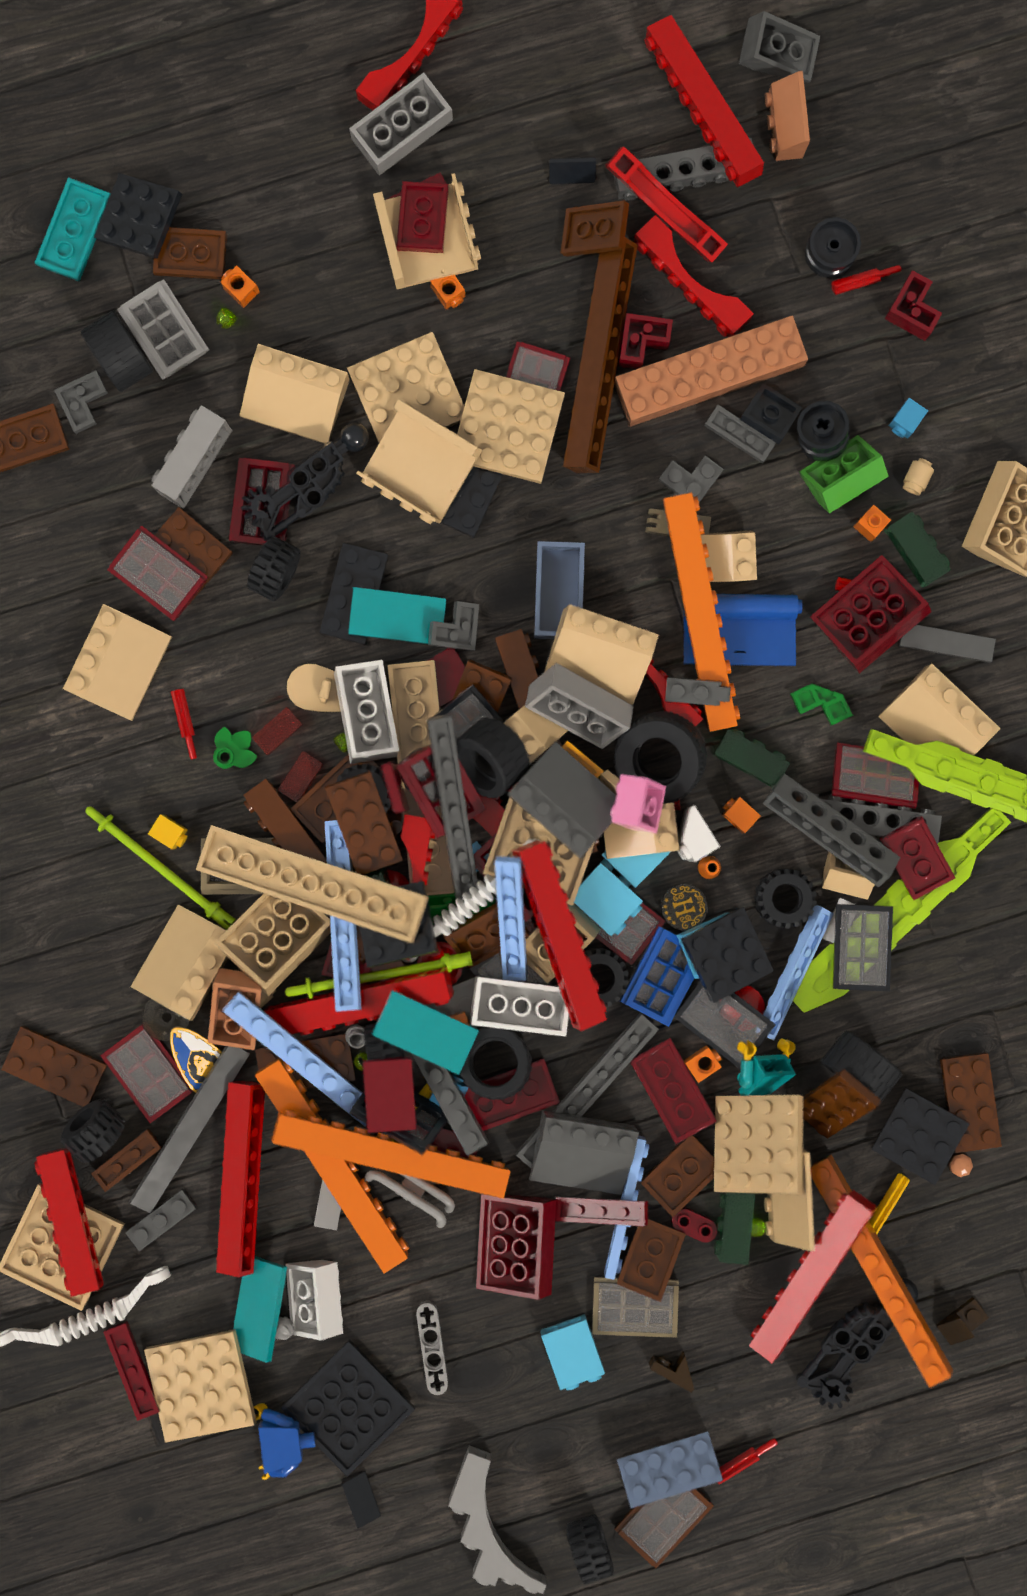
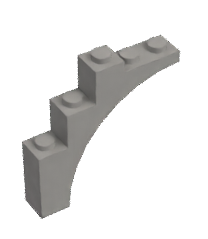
[448,1445,546,1594]

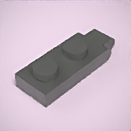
[665,677,731,706]

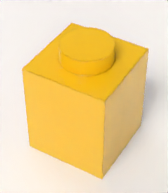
[148,814,188,849]

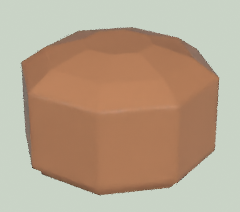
[948,1153,973,1177]

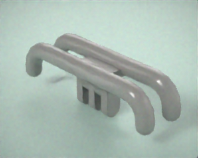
[364,1170,455,1228]

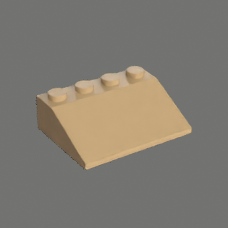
[240,344,350,444]
[962,461,1027,577]
[63,604,172,721]
[545,604,658,705]
[878,664,1000,755]
[215,893,331,996]
[131,905,228,1021]
[764,1149,814,1251]

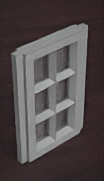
[117,279,209,380]

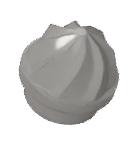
[345,1024,365,1048]
[275,1316,294,1340]

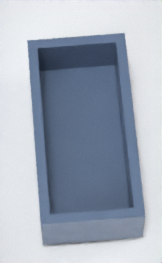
[534,541,585,639]
[617,1431,723,1508]

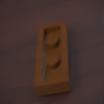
[91,1128,163,1192]

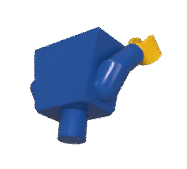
[253,1403,316,1480]

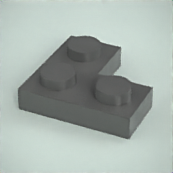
[54,370,108,434]
[658,456,724,502]
[428,601,479,651]

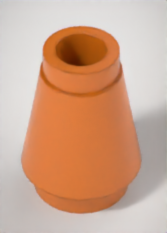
[698,856,721,879]

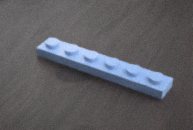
[495,856,528,981]
[755,905,834,1040]
[604,1135,649,1280]

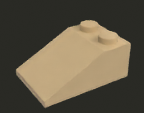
[701,531,757,582]
[504,705,568,763]
[603,803,679,859]
[526,904,601,984]

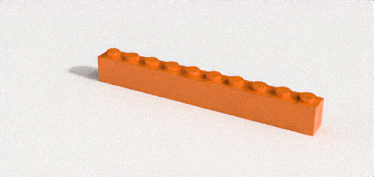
[663,493,740,732]
[255,1057,410,1273]
[271,1109,511,1199]
[810,1155,953,1387]

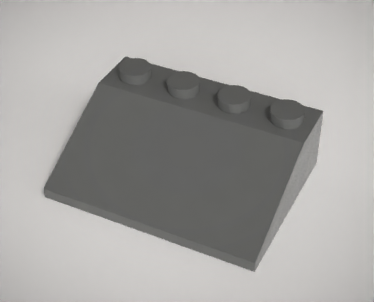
[508,742,617,859]
[529,1110,639,1195]

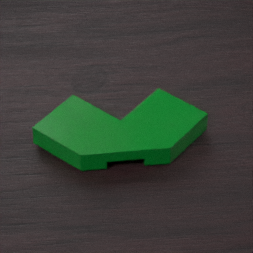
[790,683,853,726]

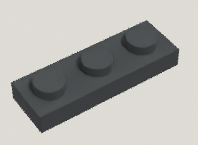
[704,405,776,464]
[125,1188,197,1251]

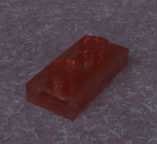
[252,707,303,756]
[278,751,323,802]

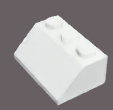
[677,806,720,862]
[286,1260,343,1340]

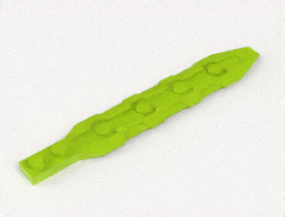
[863,729,1027,823]
[793,808,1011,1013]

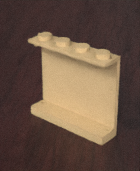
[373,173,481,289]
[356,399,482,524]

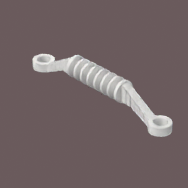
[403,838,539,962]
[0,1266,171,1347]

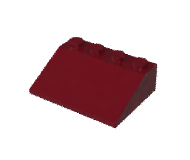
[810,555,931,674]
[476,1194,556,1300]

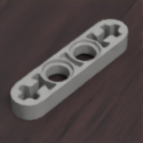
[416,1301,448,1395]

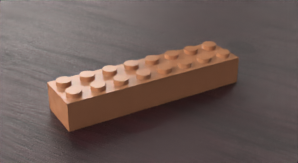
[614,315,808,427]

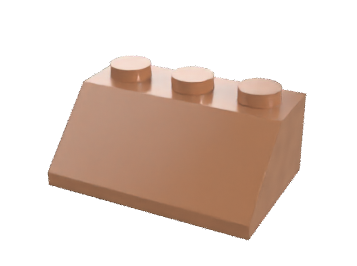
[765,71,810,161]
[208,968,262,1050]

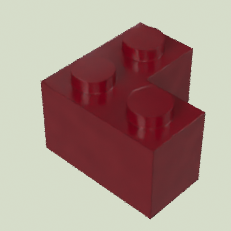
[885,270,942,341]
[618,313,673,369]

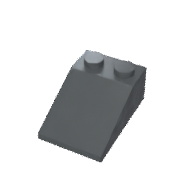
[739,11,820,82]

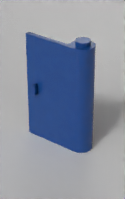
[683,594,802,666]

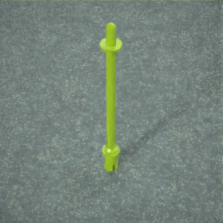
[85,806,236,931]
[285,951,473,999]

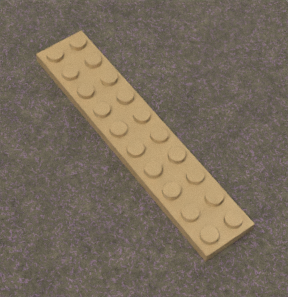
[388,660,454,895]
[196,825,429,943]

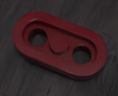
[671,1207,717,1242]

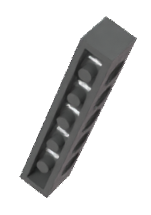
[613,138,753,201]
[763,774,901,887]
[812,793,942,844]

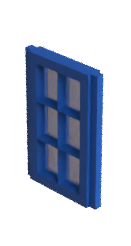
[620,926,694,1027]

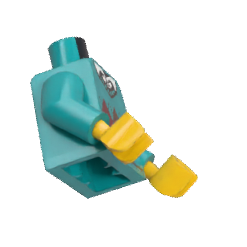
[737,1038,796,1096]

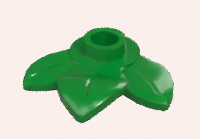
[213,727,257,769]

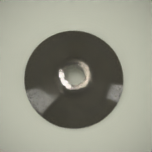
[142,999,189,1041]

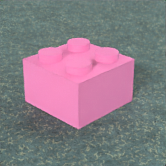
[611,775,666,834]

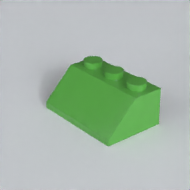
[799,435,889,513]

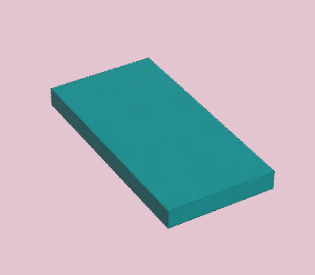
[35,177,111,282]
[348,587,446,644]
[371,991,479,1075]
[233,1256,287,1363]

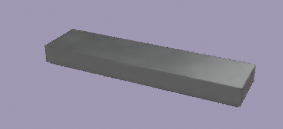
[898,625,996,663]

